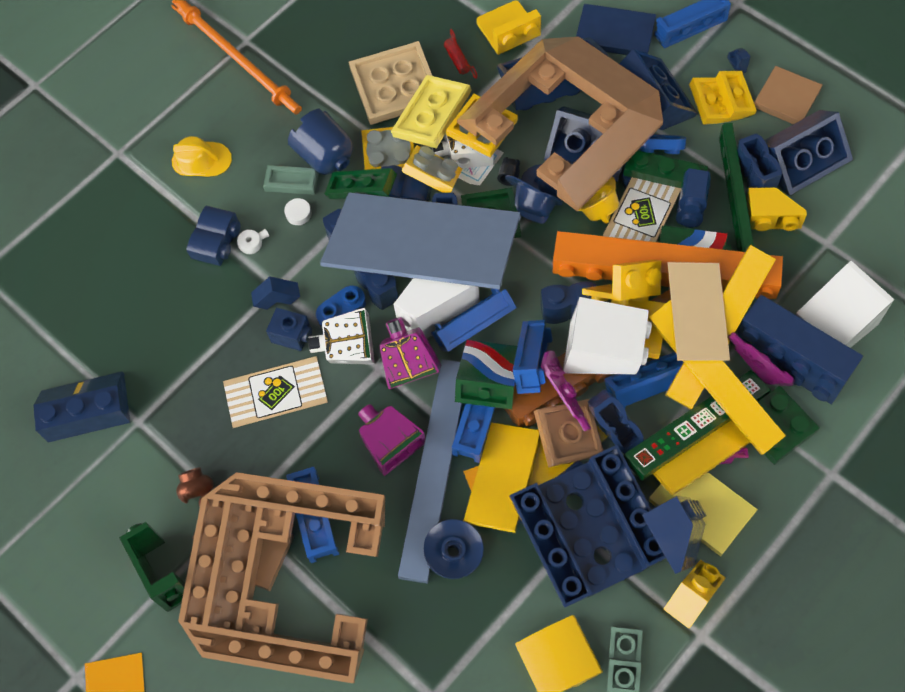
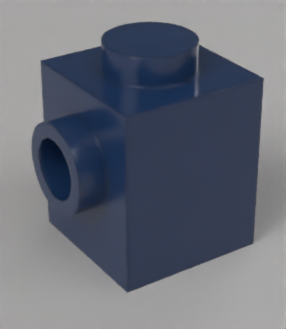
[266,307,312,351]

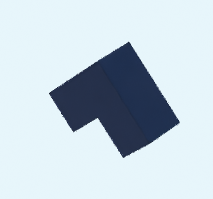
[251,276,300,310]

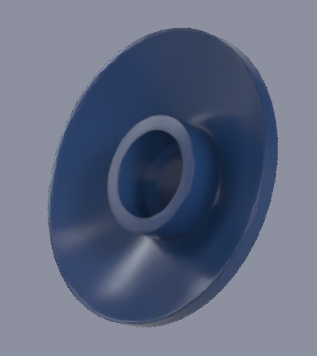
[423,519,484,579]

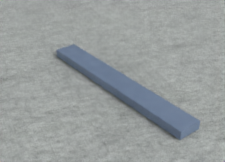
[398,359,463,584]

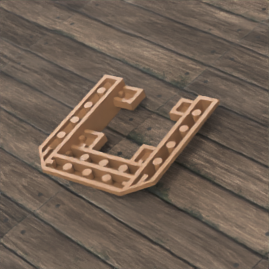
[457,37,663,211]
[178,472,385,684]

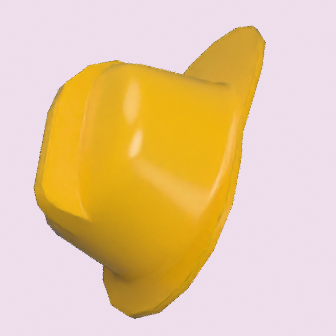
[172,136,232,177]
[579,176,619,224]

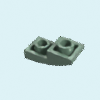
[607,626,643,692]

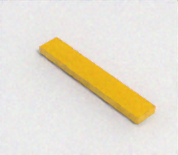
[665,245,776,409]
[648,300,786,455]

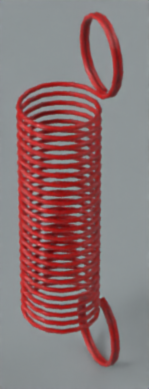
[444,29,477,79]

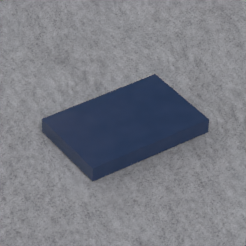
[576,4,656,55]

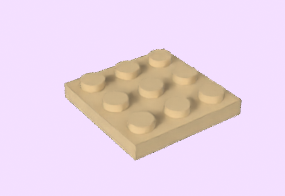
[349,41,432,125]

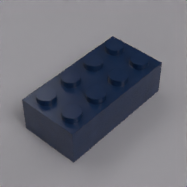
[737,295,863,405]

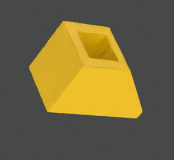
[746,188,807,231]
[664,559,726,628]

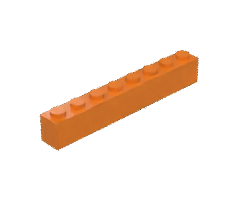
[553,231,783,299]

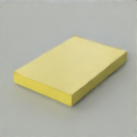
[391,75,472,148]
[648,472,758,557]

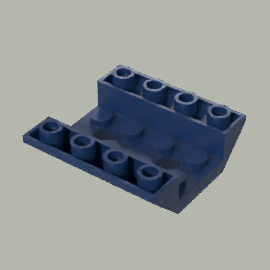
[509,445,666,608]

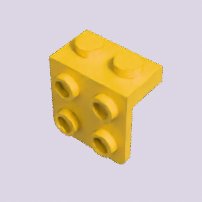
[476,0,541,55]
[582,260,661,305]

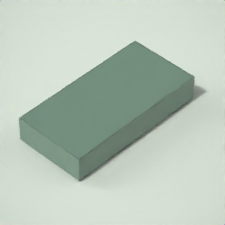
[263,165,319,195]

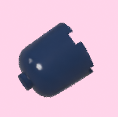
[288,108,353,174]

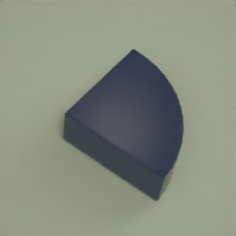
[727,48,751,73]

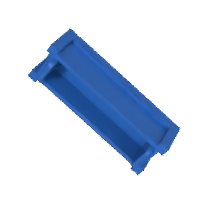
[654,0,731,49]
[431,288,517,352]
[513,320,553,394]
[604,352,683,409]
[452,404,495,463]
[286,467,340,563]

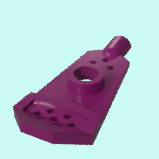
[728,333,795,386]
[541,351,591,431]

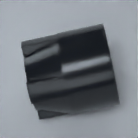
[497,157,520,186]

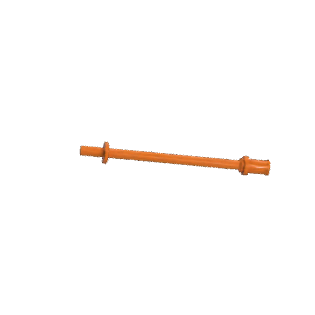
[171,0,302,115]

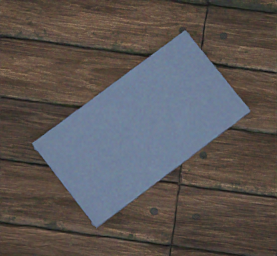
[320,193,521,289]

